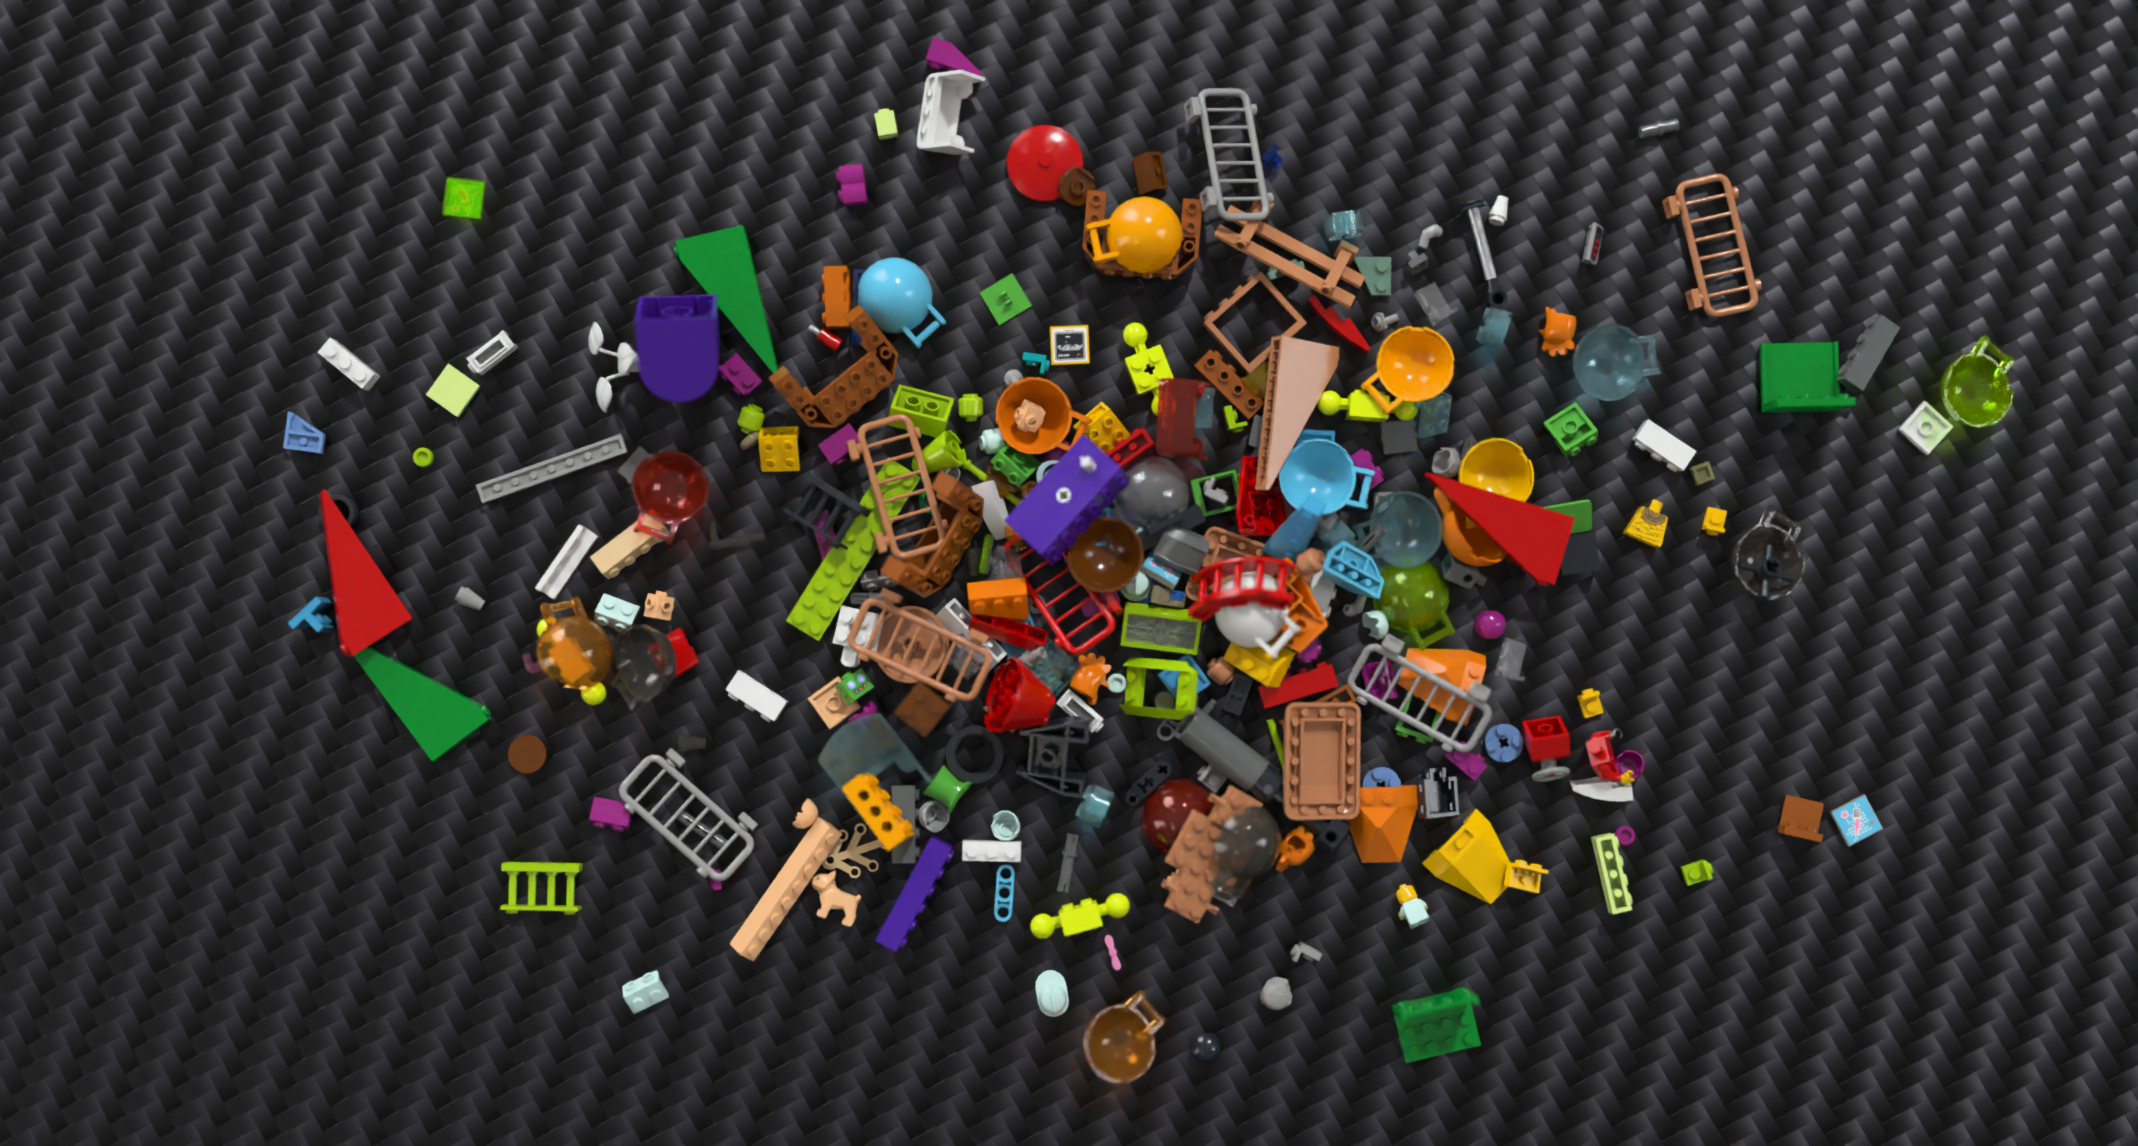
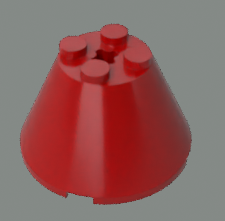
[984,657,1056,733]

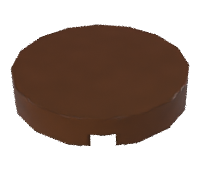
[1058,168,1096,206]
[508,735,547,773]

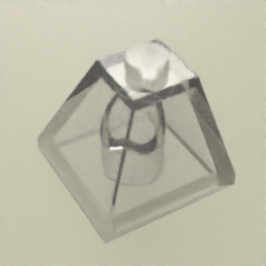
[948,633,985,682]

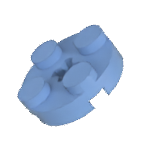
[1484,724,1524,762]
[1362,767,1401,787]

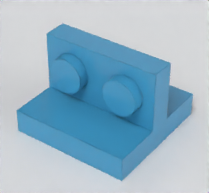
[288,597,334,633]

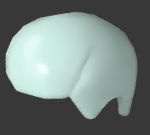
[1362,611,1389,640]
[991,811,1020,841]

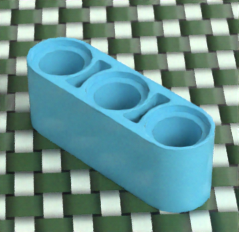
[994,864,1015,922]

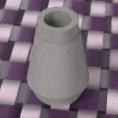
[454,587,485,611]

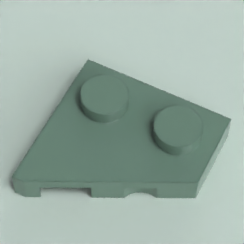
[1354,257,1391,296]
[1264,259,1305,281]

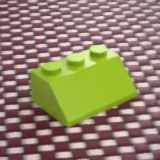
[889,384,954,438]

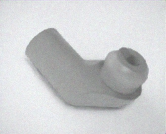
[1418,225,1443,249]

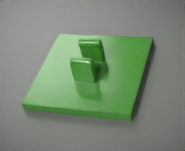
[980,274,1032,326]

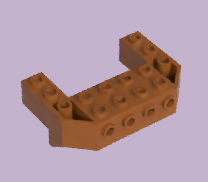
[1082,190,1202,280]
[769,304,898,428]
[880,471,984,598]

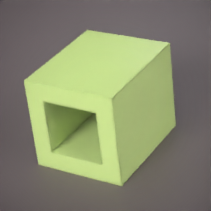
[874,109,898,140]

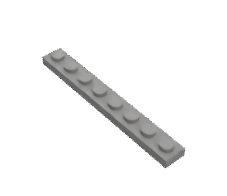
[476,434,628,503]

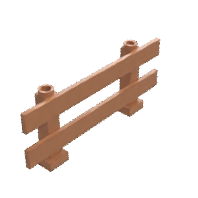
[1213,195,1365,308]

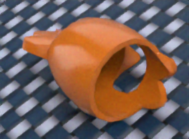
[1539,307,1576,357]
[1069,653,1111,705]
[1276,826,1316,872]

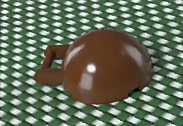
[1066,516,1144,593]

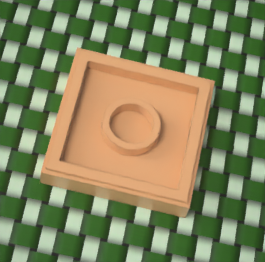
[807,676,861,729]

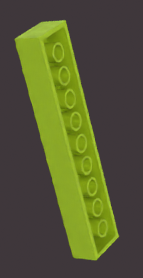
[786,457,921,641]

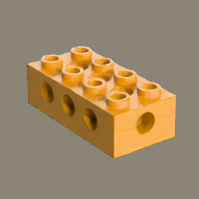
[842,773,915,851]

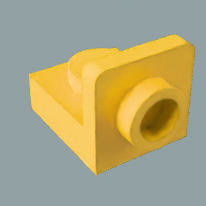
[1702,507,1727,536]
[1577,688,1604,718]

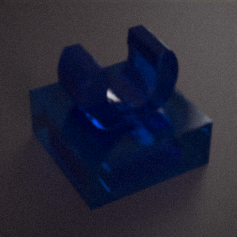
[1261,143,1283,167]

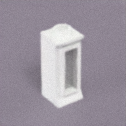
[466,330,518,375]
[1056,689,1104,733]

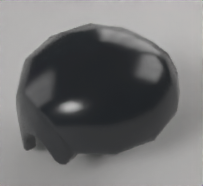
[1190,1033,1221,1062]

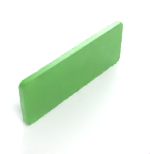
[1542,499,1592,534]

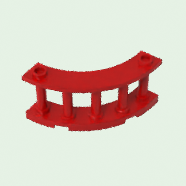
[1187,557,1296,622]

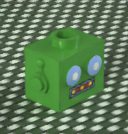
[835,668,875,706]

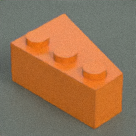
[822,266,851,329]
[967,577,1028,620]

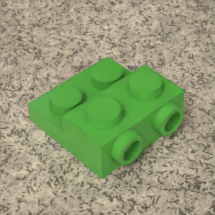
[1544,402,1598,457]
[990,444,1042,488]

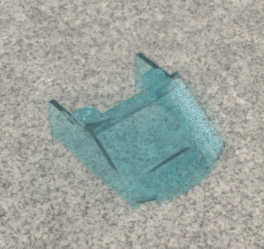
[818,713,933,829]

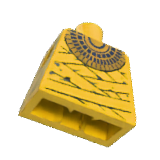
[1623,500,1668,548]

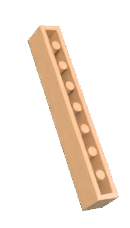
[730,817,842,961]

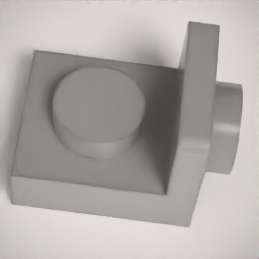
[1203,477,1229,506]
[1197,764,1227,793]
[1290,941,1322,962]

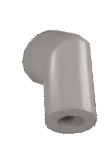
[1343,594,1367,617]

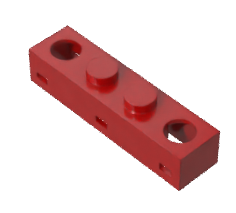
[968,614,1048,652]

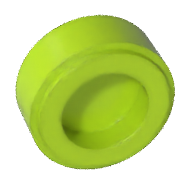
[413,448,434,467]

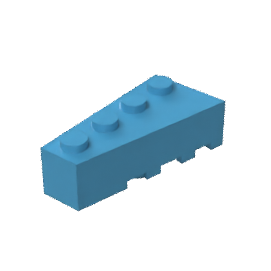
[1261,494,1327,564]

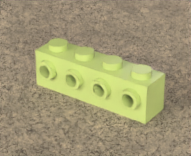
[1591,833,1633,914]

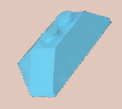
[1322,541,1384,599]

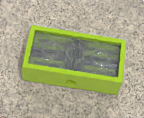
[1120,602,1202,655]

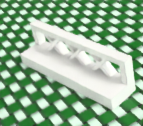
[535,525,599,599]

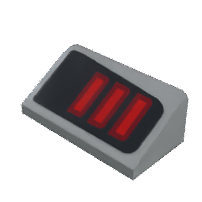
[1582,222,1603,265]

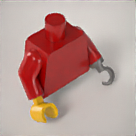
[1586,728,1635,785]

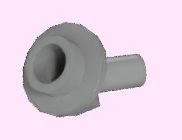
[1371,312,1399,332]
[1004,370,1023,387]

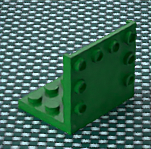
[1760,342,1856,413]
[1392,987,1481,1063]

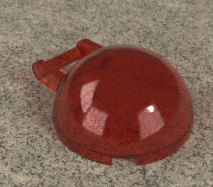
[632,451,710,544]
[1142,779,1215,854]

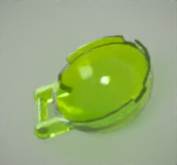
[1940,335,2014,428]
[1373,557,1455,651]

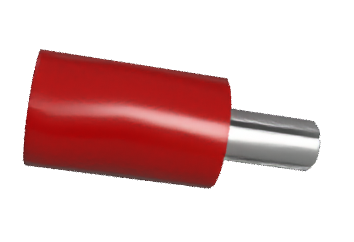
[808,324,843,352]

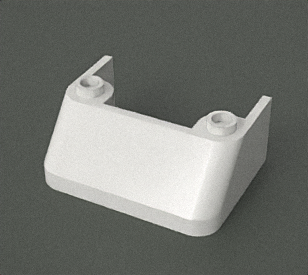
[917,70,985,155]

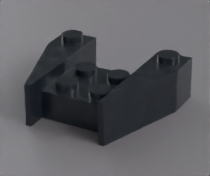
[1016,716,1093,799]

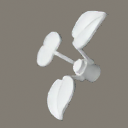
[588,322,639,412]

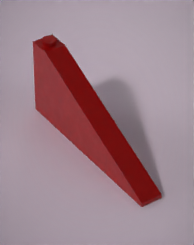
[1425,473,1575,586]
[319,489,412,658]

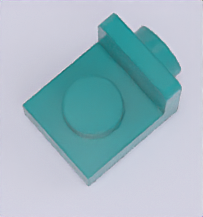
[1023,352,1050,376]

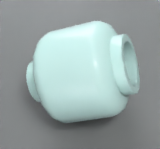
[979,428,1008,454]

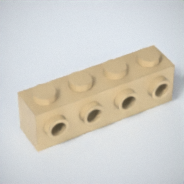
[590,510,670,579]

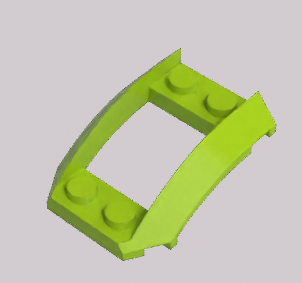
[1119,657,1198,720]

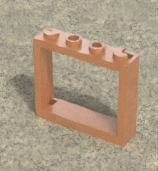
[1203,272,1307,376]

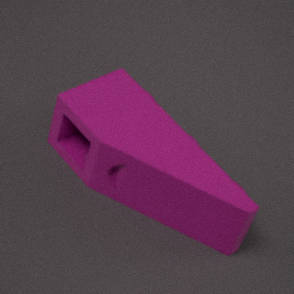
[926,37,982,76]

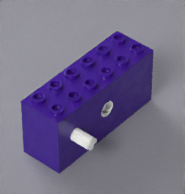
[1004,435,1131,565]

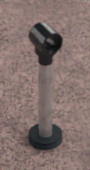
[1458,199,1508,310]

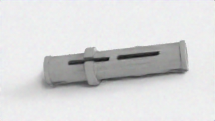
[994,647,1047,673]

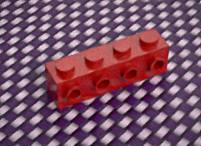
[1104,428,1156,469]
[1257,661,1338,709]

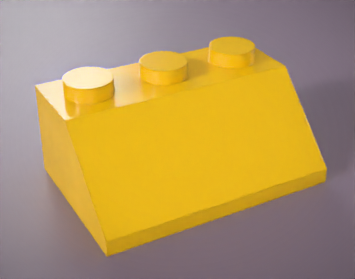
[1223,639,1295,687]

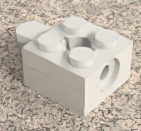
[833,606,885,667]

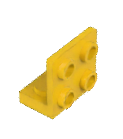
[1073,402,1130,452]
[758,426,800,472]

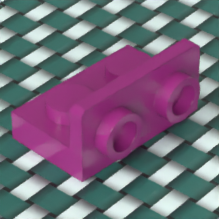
[718,353,763,397]

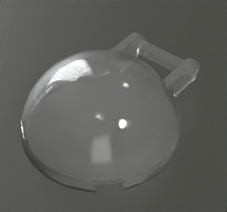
[1114,456,1192,547]

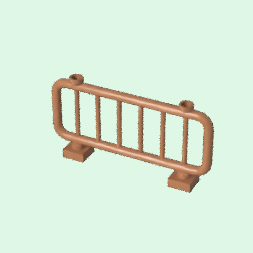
[1663,174,1762,317]
[846,414,949,560]
[847,588,993,702]

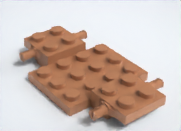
[1161,786,1265,923]

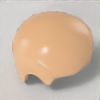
[792,799,818,829]

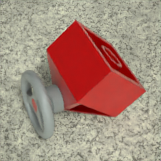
[1522,716,1570,782]

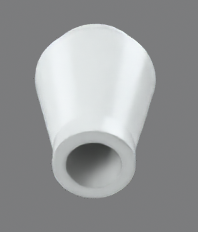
[1488,196,1508,226]

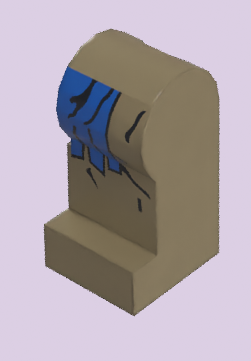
[1148,585,1187,608]

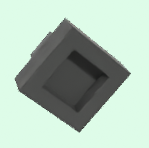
[1407,250,1429,276]

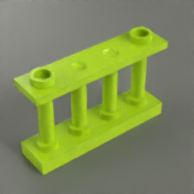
[500,862,583,915]

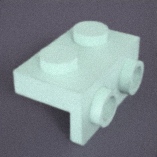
[594,593,640,634]
[622,970,669,1014]

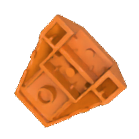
[1270,557,1328,653]
[1398,648,1486,726]
[1346,785,1418,863]

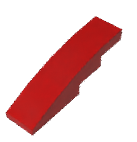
[1307,294,1371,353]

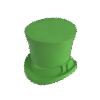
[923,765,972,814]

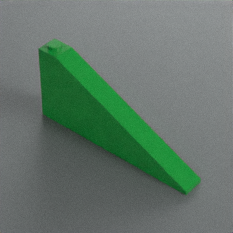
[674,225,778,374]
[354,647,492,761]

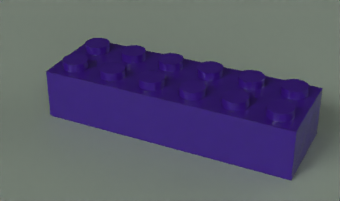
[876,835,954,952]

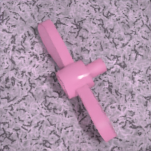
[1104,935,1121,970]

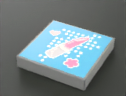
[1140,546,1183,590]
[1829,794,1883,847]

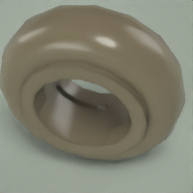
[740,432,759,450]

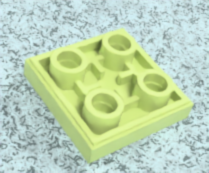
[426,364,481,417]

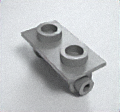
[860,569,900,591]

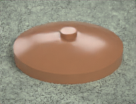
[876,606,949,683]

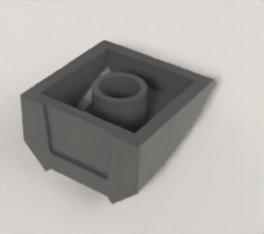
[1154,525,1209,576]

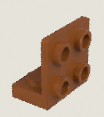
[1778,795,1824,842]

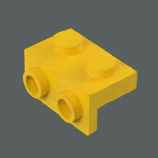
[1504,860,1549,893]

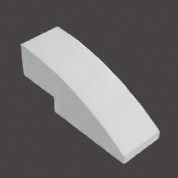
[971,480,1014,540]
[1570,777,1633,801]

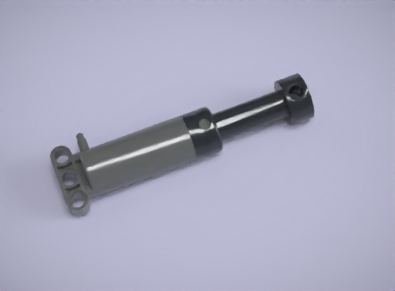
[1157,693,1351,854]

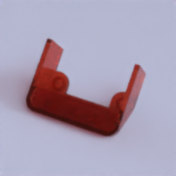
[1156,378,1211,460]

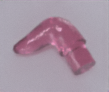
[522,653,547,673]

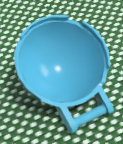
[857,258,946,349]
[1279,439,1375,515]

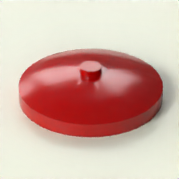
[1007,125,1083,202]

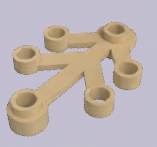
[822,823,886,878]

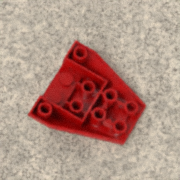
[1236,456,1296,537]

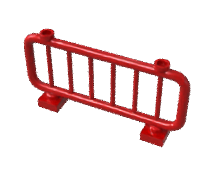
[1002,533,1125,655]

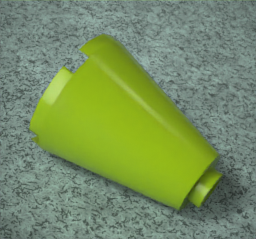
[911,430,966,475]

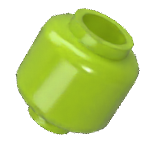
[958,394,983,421]
[737,404,765,434]

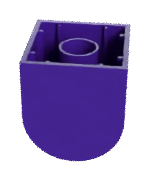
[635,294,720,402]

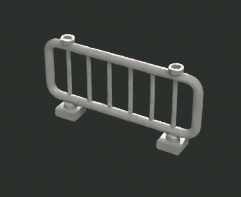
[1184,88,1274,221]
[1347,634,1492,752]
[619,748,758,881]

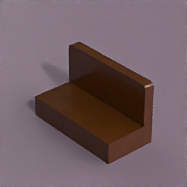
[1132,152,1169,195]

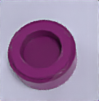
[1614,826,1635,845]

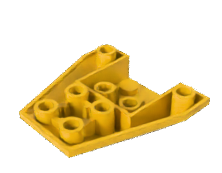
[1422,809,1510,904]

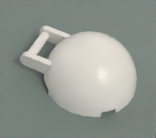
[1215,572,1301,658]

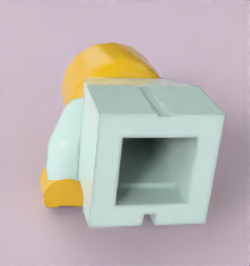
[1396,884,1429,929]

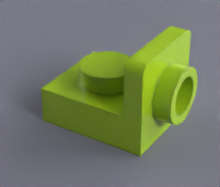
[1223,405,1248,433]
[1680,860,1714,886]

